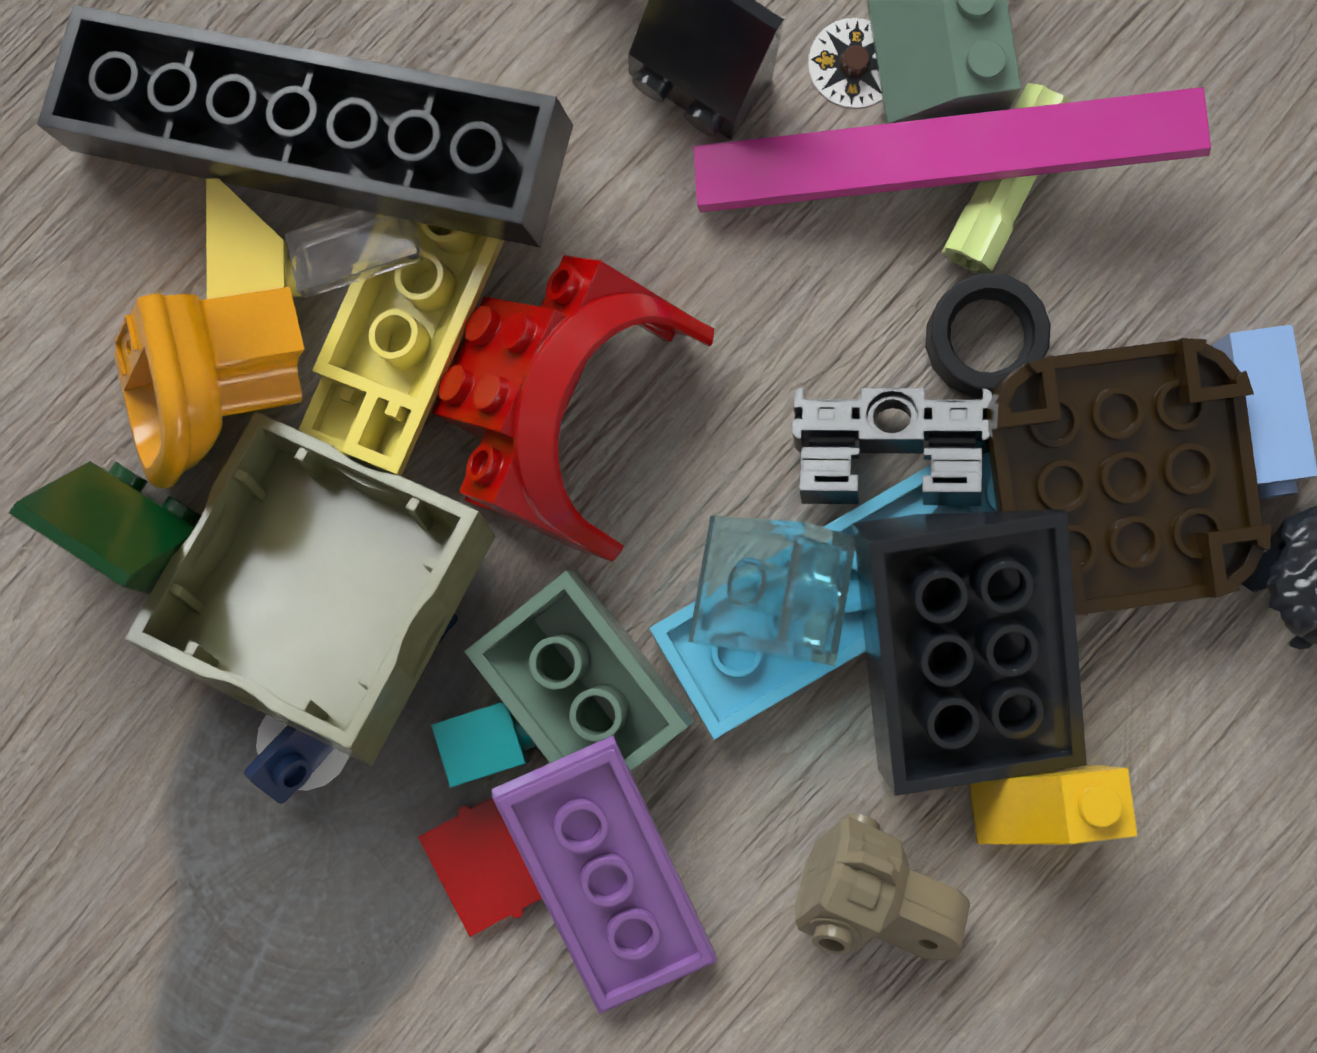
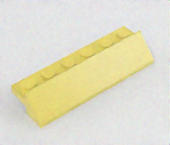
[298,215,505,476]

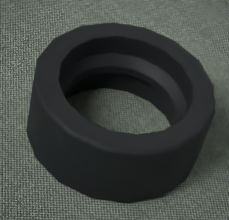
[925,273,1051,397]

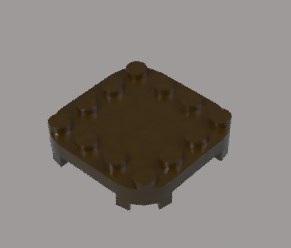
[987,338,1272,616]

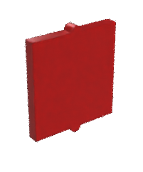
[418,797,542,937]

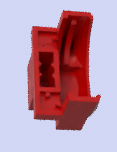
[432,255,714,562]

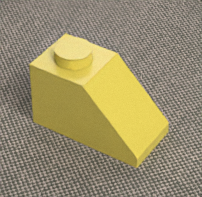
[206,178,305,302]

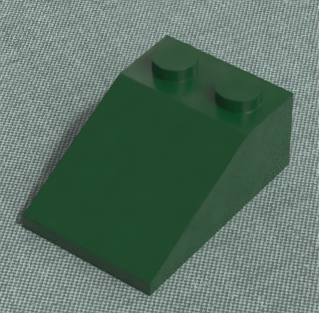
[8,461,201,594]

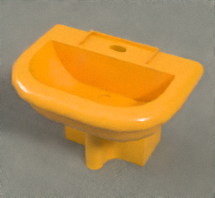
[114,287,305,489]

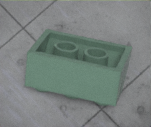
[867,0,1021,124]
[464,570,695,772]

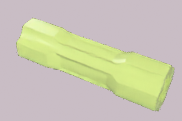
[941,83,1070,274]

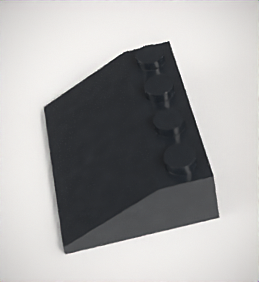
[853,510,1087,796]

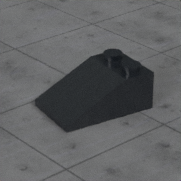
[628,0,784,140]

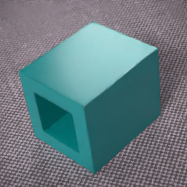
[431,702,536,788]

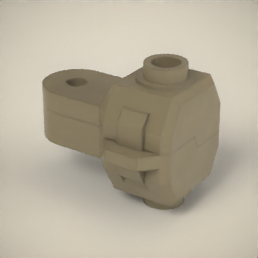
[795,814,970,960]

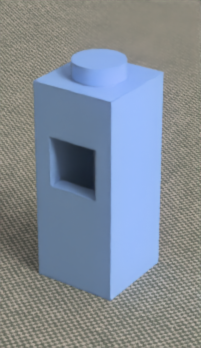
[1213,324,1317,499]

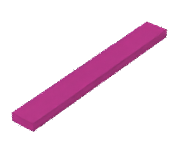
[693,87,1211,213]

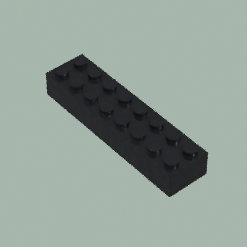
[37,5,573,248]

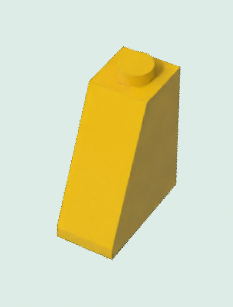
[968,765,1137,844]

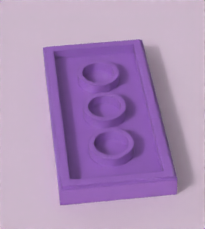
[492,735,718,1014]

